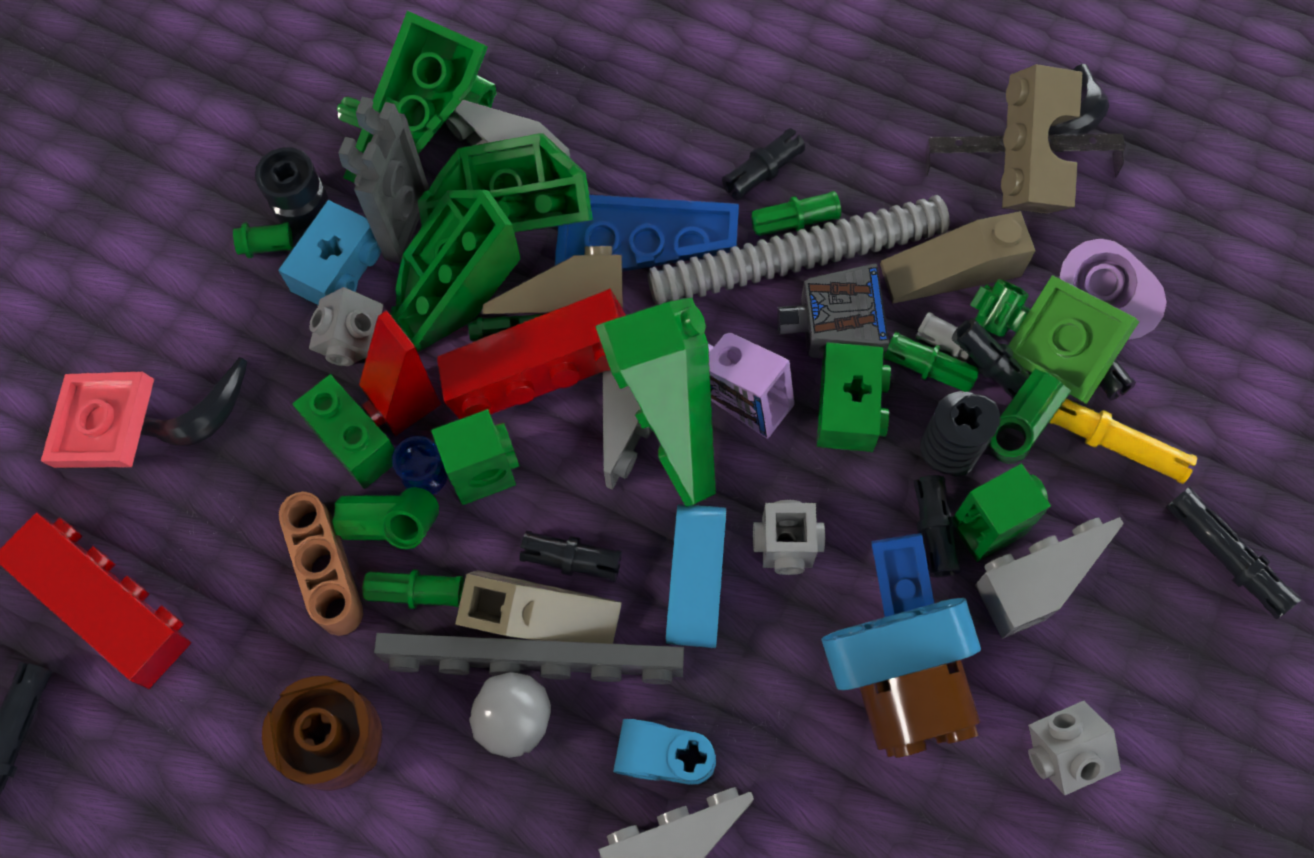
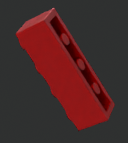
[437,288,626,419]
[0,512,192,689]

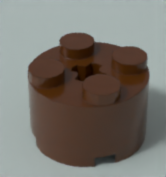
[860,660,981,758]
[262,676,382,791]

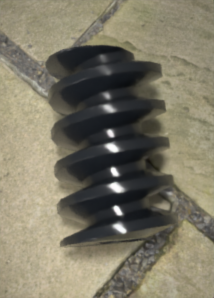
[920,391,1000,476]

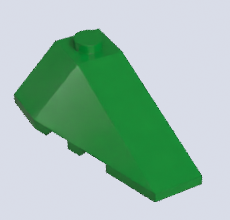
[343,11,488,183]
[595,298,716,507]

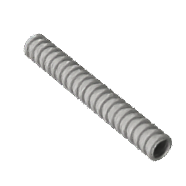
[647,195,950,305]

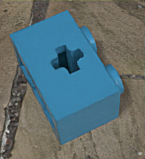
[278,200,381,305]

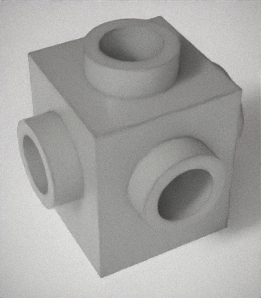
[309,287,383,366]
[753,500,825,575]
[1028,701,1121,795]

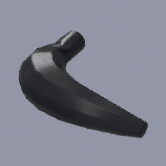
[1048,64,1109,143]
[140,357,247,446]

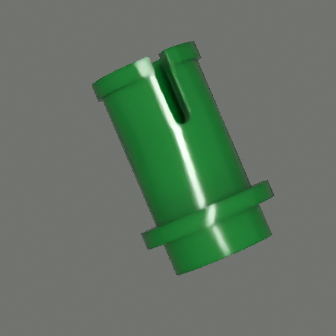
[233,222,293,259]

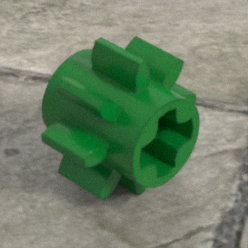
[970,279,1031,337]

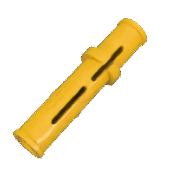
[1049,399,1197,484]

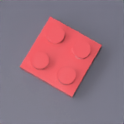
[41,371,154,468]

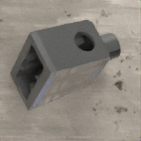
[777,264,889,359]

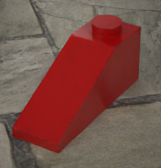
[359,310,441,436]

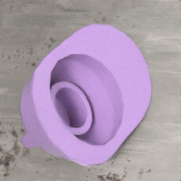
[1059,239,1166,340]

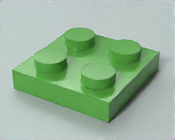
[1008,275,1139,404]

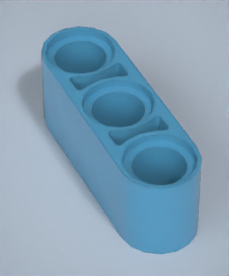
[666,504,726,648]
[821,598,981,690]

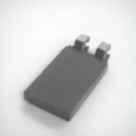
[338,96,429,264]

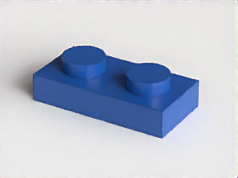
[871,533,934,617]

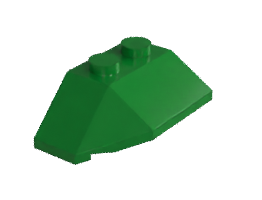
[418,133,593,233]
[390,190,521,352]

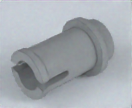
[915,312,970,362]

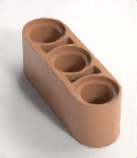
[279,492,363,636]

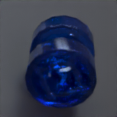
[392,436,448,495]

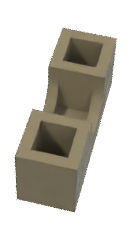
[1001,64,1082,214]

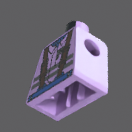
[708,333,795,439]

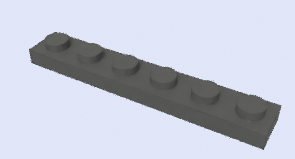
[374,633,684,684]

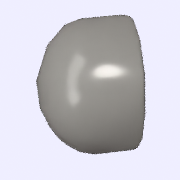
[469,672,551,758]

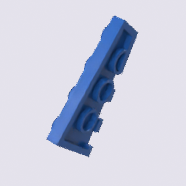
[555,195,739,272]

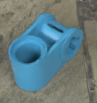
[613,719,716,785]

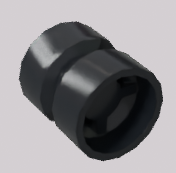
[255,147,329,229]

